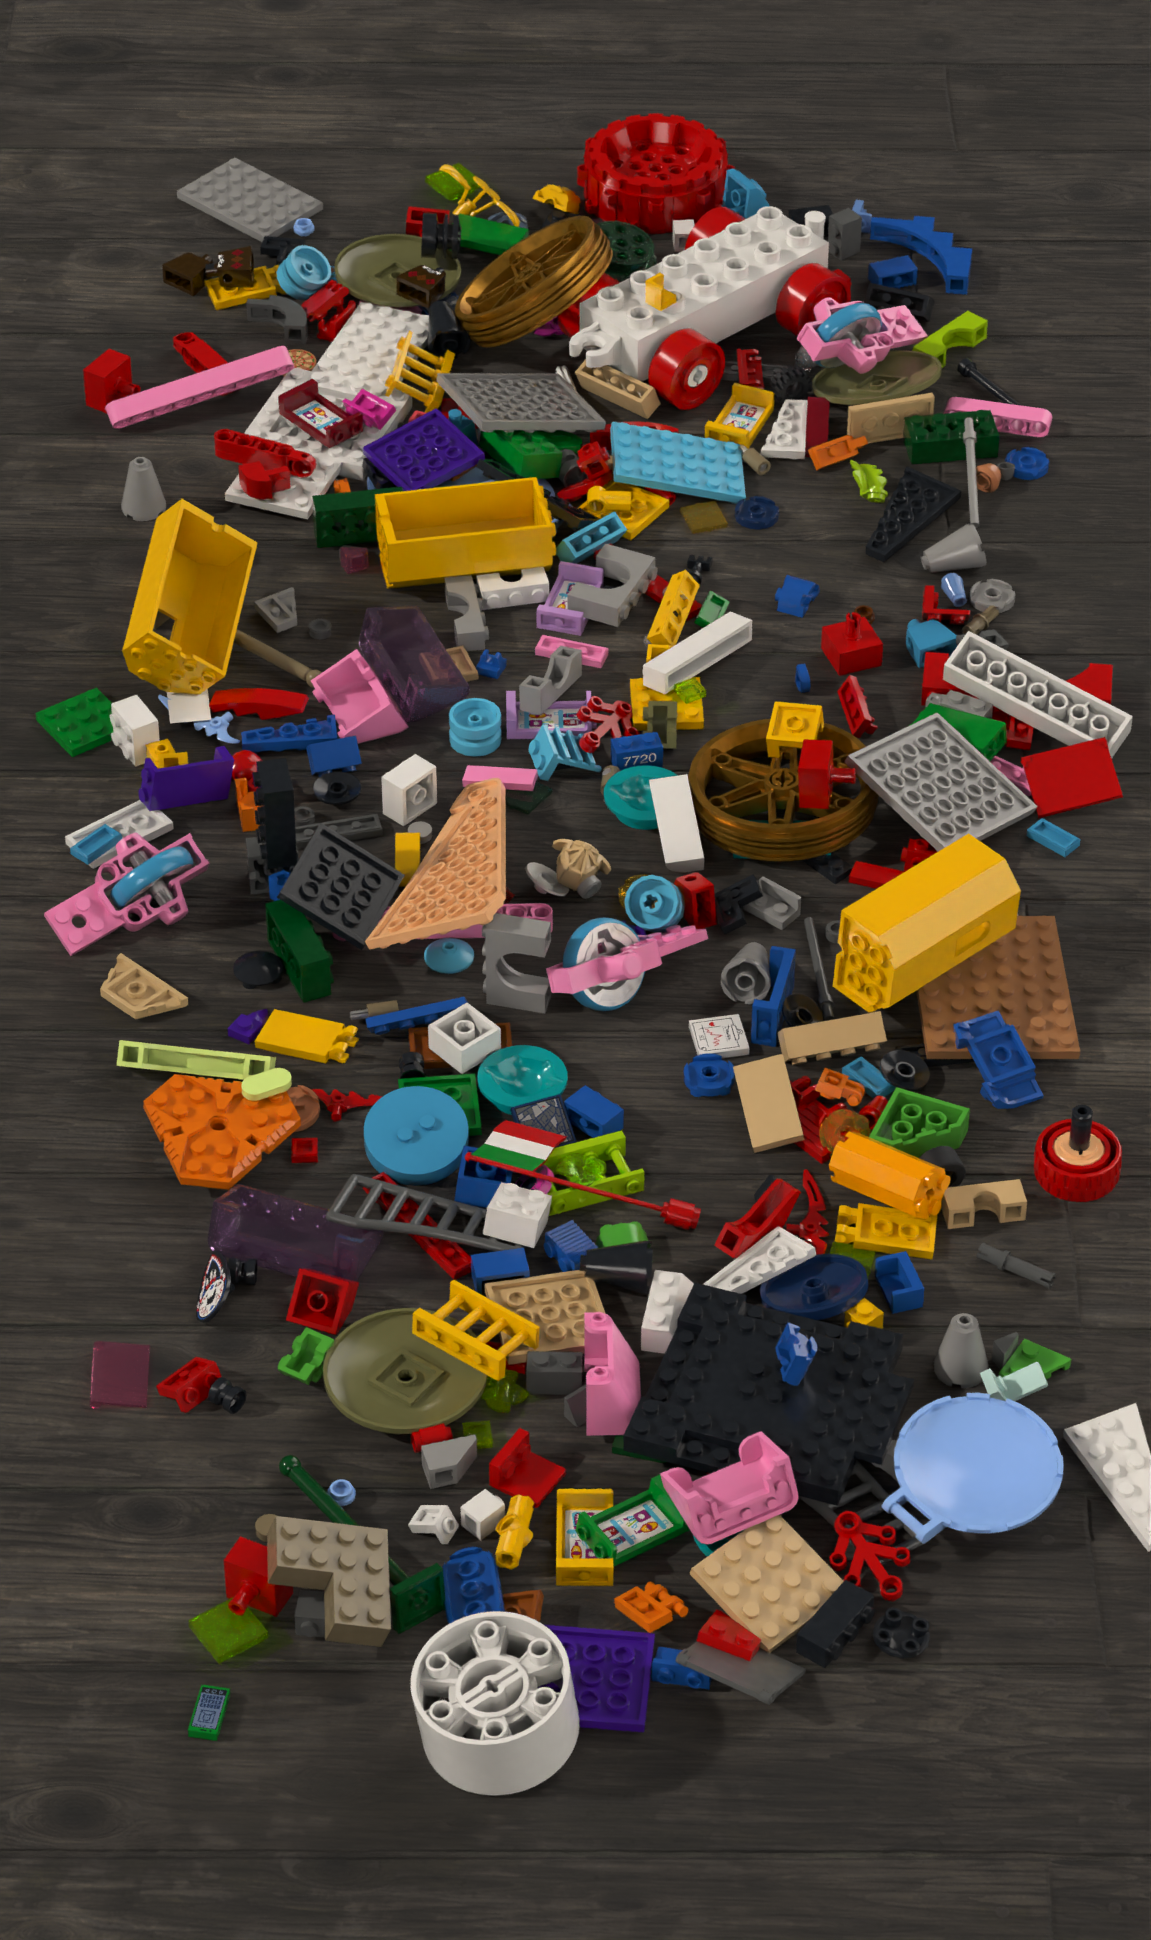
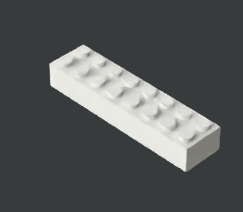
[943,631,1133,759]

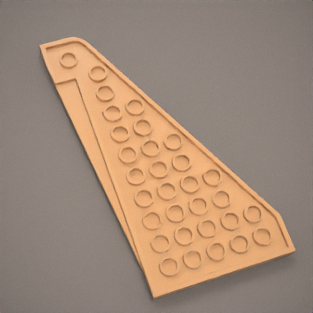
[365,778,506,950]

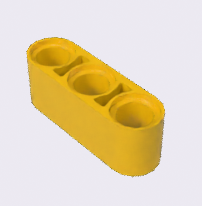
[395,832,420,887]

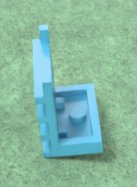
[528,724,602,781]

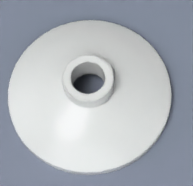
[526,862,569,896]

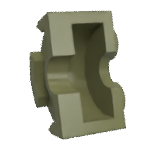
[642,701,677,749]

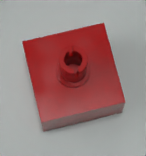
[83,348,140,413]
[821,612,883,676]
[798,739,856,809]
[224,1536,293,1617]

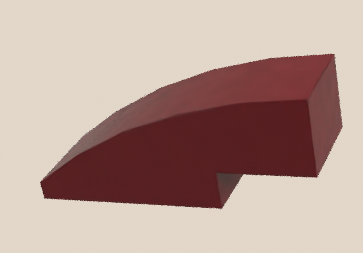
[805,397,830,457]

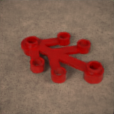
[576,696,639,753]
[829,1511,911,1601]

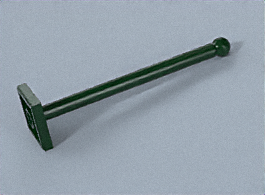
[279,1455,445,1634]

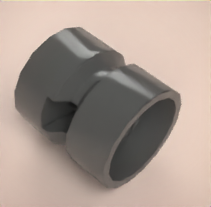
[558,449,588,487]

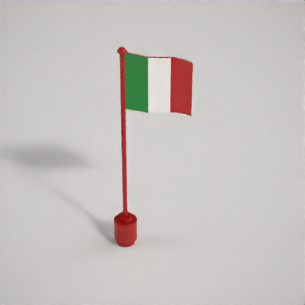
[465,1120,701,1230]

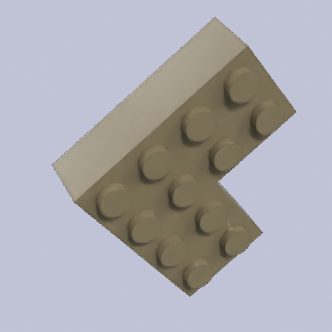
[267,1516,391,1647]

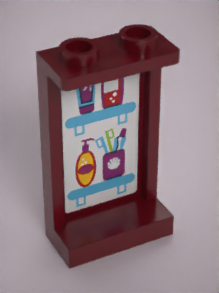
[278,379,363,449]

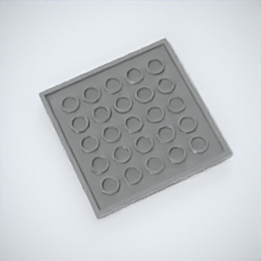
[437,373,606,433]
[844,713,1038,852]

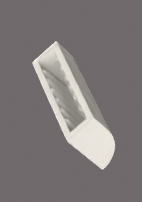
[649,774,704,872]

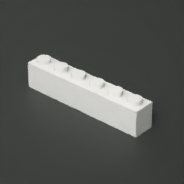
[642,612,752,694]

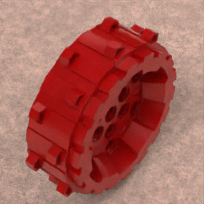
[577,113,735,234]

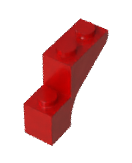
[714,1179,801,1259]

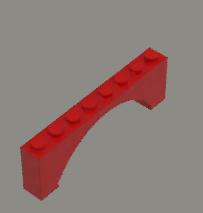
[921,652,1113,706]

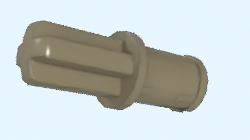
[962,605,999,635]

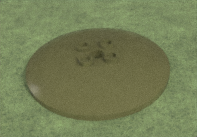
[334,234,461,307]
[812,350,942,406]
[323,1308,488,1434]

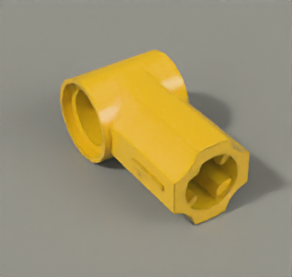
[587,486,631,516]

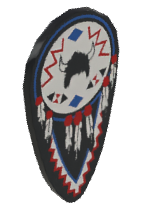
[196,1251,235,1323]

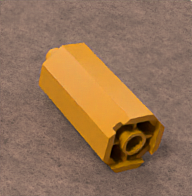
[829,1132,950,1219]

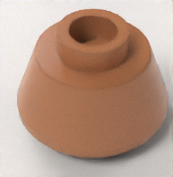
[976,463,1001,492]

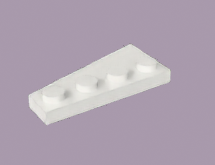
[761,399,808,459]
[703,1226,816,1294]

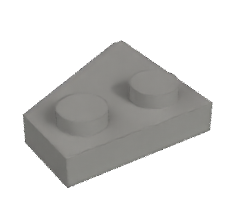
[254,587,297,633]

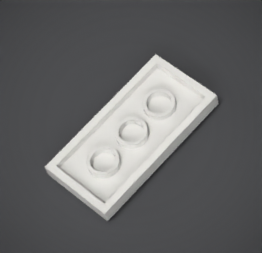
[65,800,174,869]

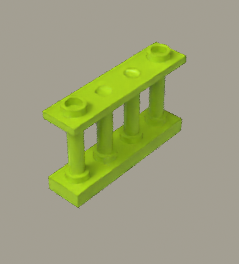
[543,1130,645,1216]

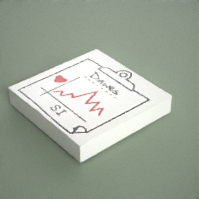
[689,1014,750,1058]

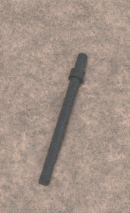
[804,917,834,1021]

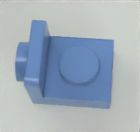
[852,200,872,233]

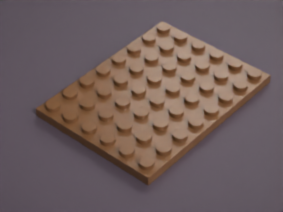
[916,916,1080,1059]

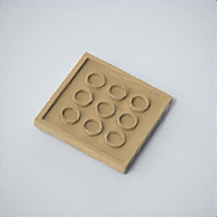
[485,1270,606,1365]
[690,1515,844,1653]

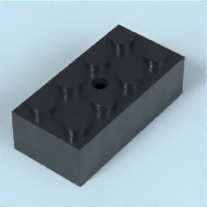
[253,758,297,869]

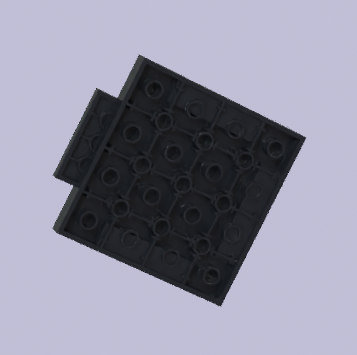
[623,1282,914,1506]

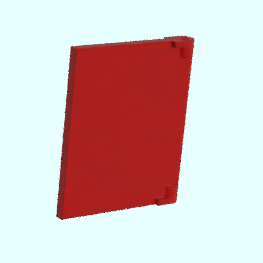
[1021,737,1123,818]

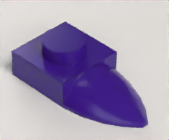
[227,1009,268,1044]

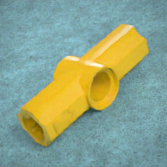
[495,1494,534,1570]

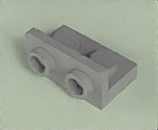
[743,877,801,930]

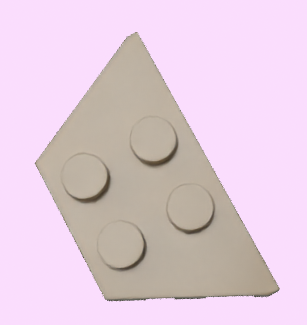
[100,953,188,1019]

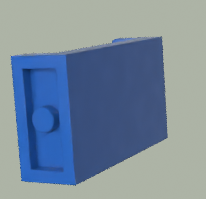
[751,946,796,1047]

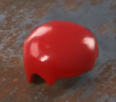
[232,750,262,782]

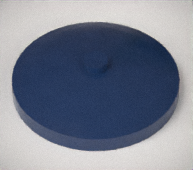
[760,1254,868,1320]

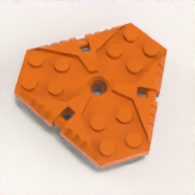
[143,1074,301,1190]

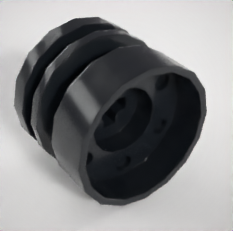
[421,213,461,259]

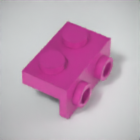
[342,389,397,430]

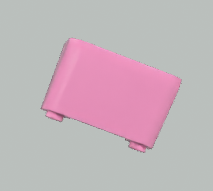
[311,649,409,744]
[584,1312,641,1436]
[660,1431,798,1544]

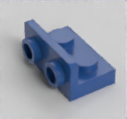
[652,1646,712,1689]

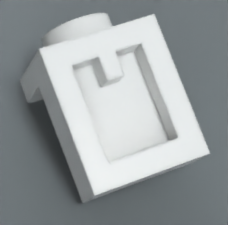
[408,1505,459,1544]

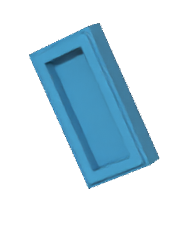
[1027,818,1080,857]
[70,824,123,865]
[842,1057,896,1099]

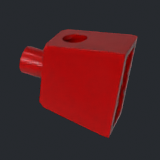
[674,872,717,929]

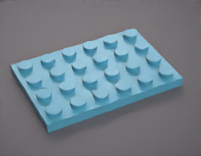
[610,422,746,503]

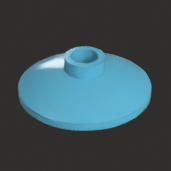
[424,938,474,974]

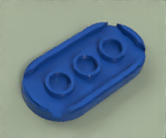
[442,1547,505,1624]

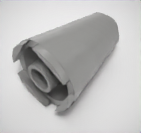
[121,457,166,521]
[921,523,986,573]
[721,942,771,1004]
[934,1313,989,1388]

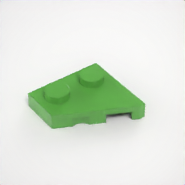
[999,1339,1071,1379]

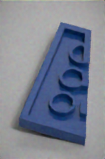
[241,714,337,753]
[365,997,469,1035]

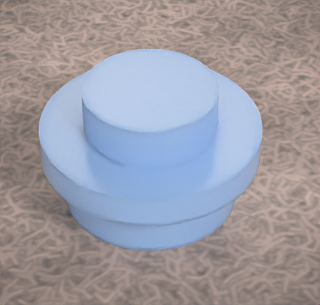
[293,218,314,236]
[327,1479,356,1506]

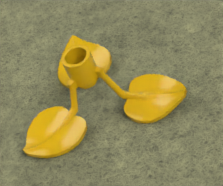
[439,164,520,227]

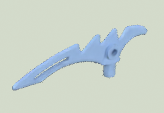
[158,695,240,744]

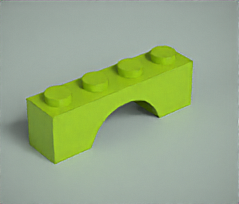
[912,311,988,368]

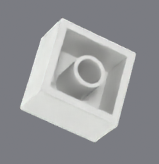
[110,695,160,767]
[382,754,437,826]
[428,1003,501,1074]
[483,1182,552,1248]

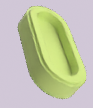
[241,1068,292,1101]

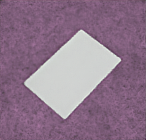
[167,689,211,723]

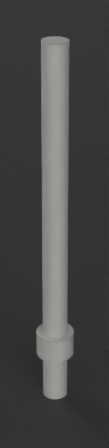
[963,418,979,528]

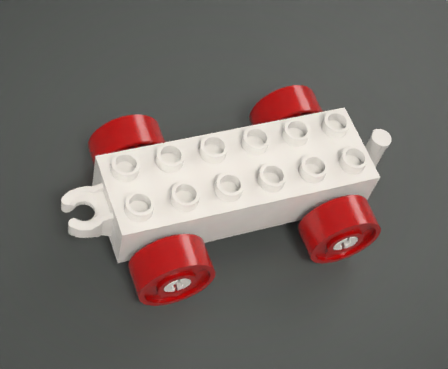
[558,207,851,410]

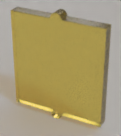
[680,501,728,534]

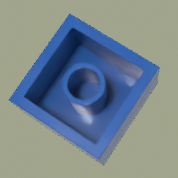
[454,1146,513,1208]

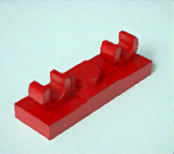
[837,675,878,738]

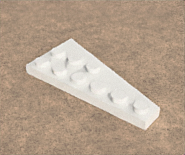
[1063,1403,1151,1552]

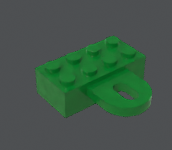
[479,430,582,479]

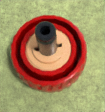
[1034,1104,1122,1202]

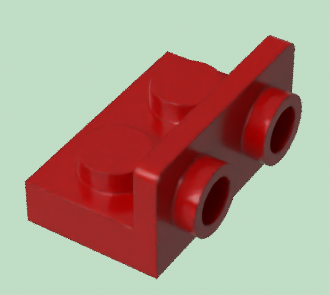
[156,1357,222,1413]

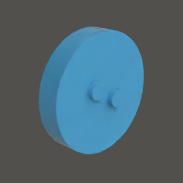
[364,1086,468,1186]

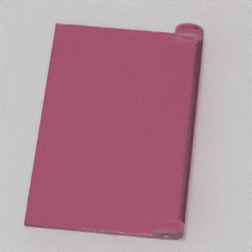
[90,1341,150,1409]

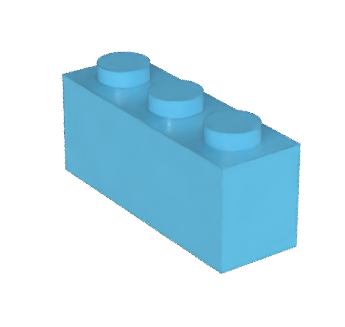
[556,511,627,564]

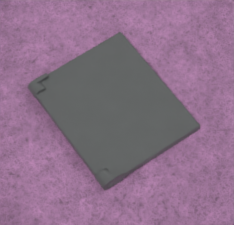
[676,1642,806,1705]

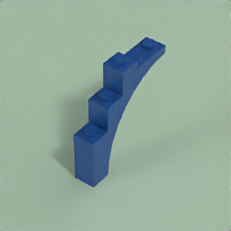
[870,216,972,295]

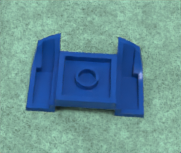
[953,1010,1044,1109]

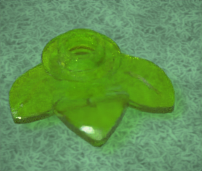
[554,1153,607,1190]
[480,1370,529,1413]

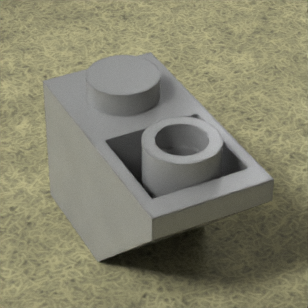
[421,1435,477,1489]

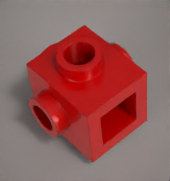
[577,441,610,480]
[900,839,937,872]

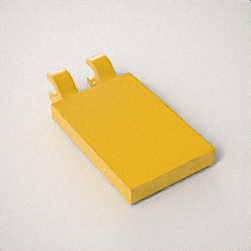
[205,265,287,310]
[255,1009,359,1064]
[834,1203,937,1260]

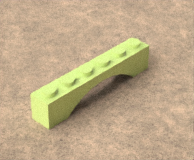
[117,1040,276,1080]

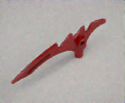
[311,1089,382,1121]
[786,1169,829,1255]

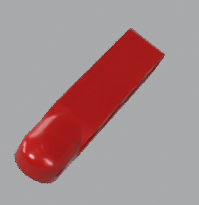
[173,332,242,396]
[214,429,317,478]

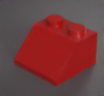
[286,1268,359,1335]

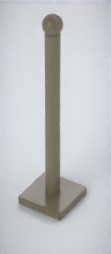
[153,611,322,688]

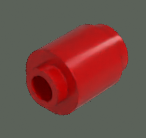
[410,1423,453,1453]

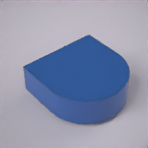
[795,664,810,693]

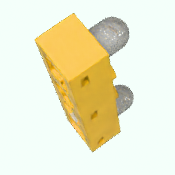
[643,570,700,648]

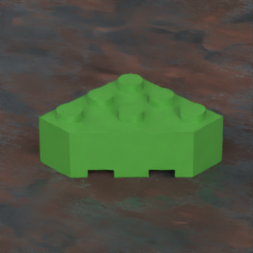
[869,1087,970,1158]

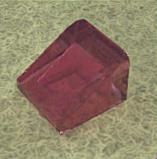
[340,547,368,574]

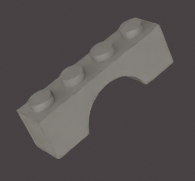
[445,575,489,651]
[519,646,582,715]

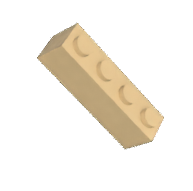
[575,359,661,419]
[778,1011,887,1065]

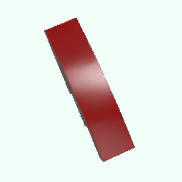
[209,688,309,720]

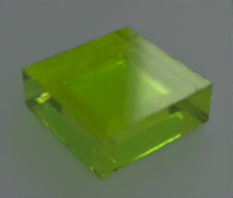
[674,677,706,704]
[462,1420,493,1449]

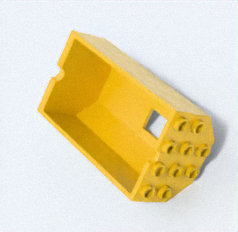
[375,477,556,589]
[122,499,257,694]
[833,833,1021,1013]

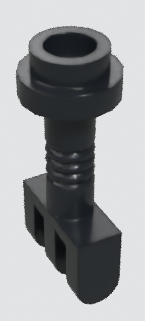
[687,554,713,585]

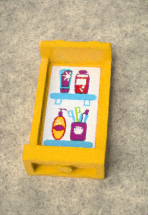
[705,383,774,449]
[556,1488,613,1586]

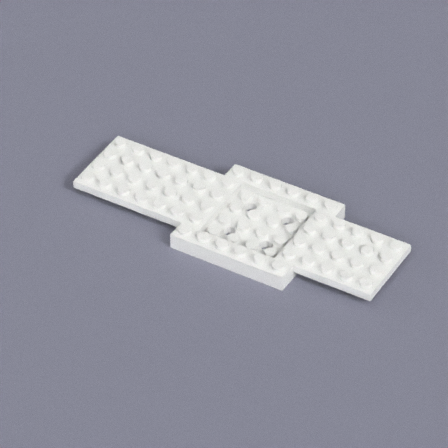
[225,302,429,519]

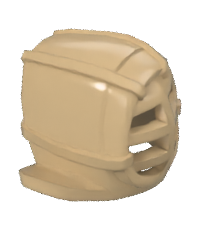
[552,839,611,891]

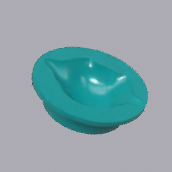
[604,766,678,830]
[477,1045,568,1115]

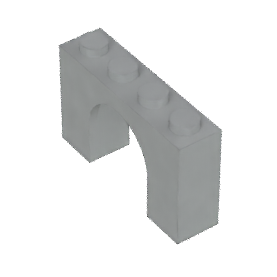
[567,543,658,627]
[482,913,551,1014]

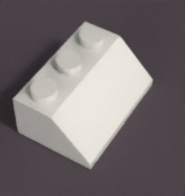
[641,1270,694,1354]

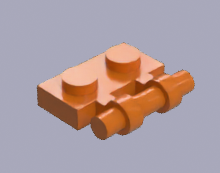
[815,1068,865,1106]
[614,1582,689,1633]

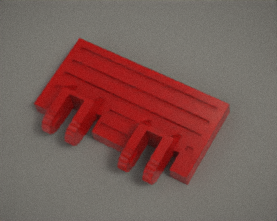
[790,1076,860,1164]

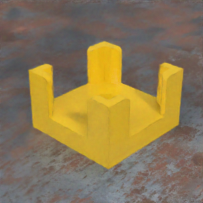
[766,702,824,758]

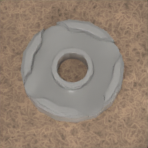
[969,579,1016,613]

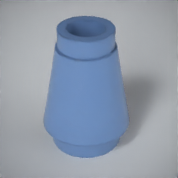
[941,573,967,607]

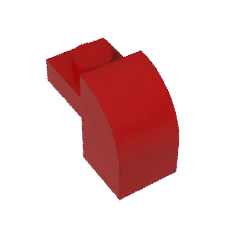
[238,461,291,500]

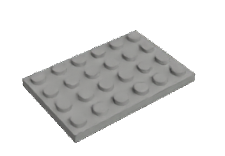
[177,158,323,242]

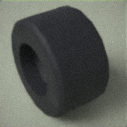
[919,1146,966,1187]

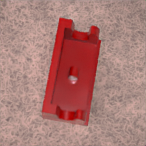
[317,300,356,342]
[737,349,764,390]

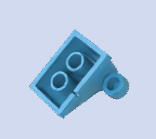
[722,169,770,219]

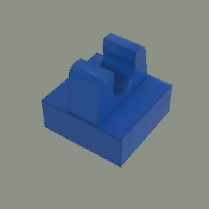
[476,649,507,679]

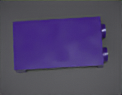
[138,746,234,811]

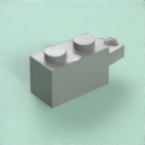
[925,690,993,719]

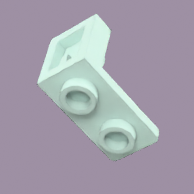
[980,1362,1048,1401]

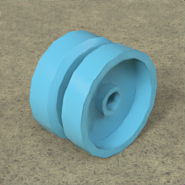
[277,245,331,301]
[449,698,502,757]
[624,875,685,933]

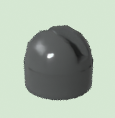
[997,462,1015,481]

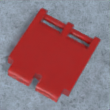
[301,280,349,322]

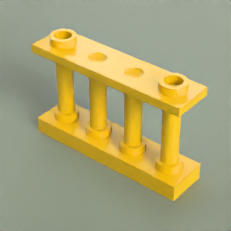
[385,330,455,413]
[412,1280,540,1381]

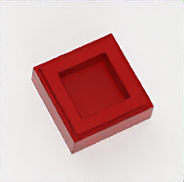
[291,1138,318,1163]

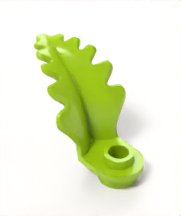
[850,460,888,503]

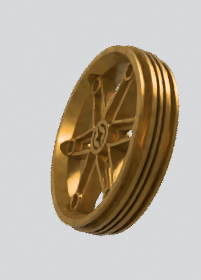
[455,216,613,347]
[688,719,879,861]

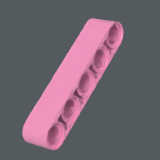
[944,397,1052,437]

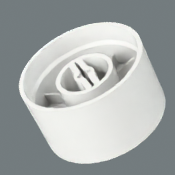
[411,1611,579,1795]

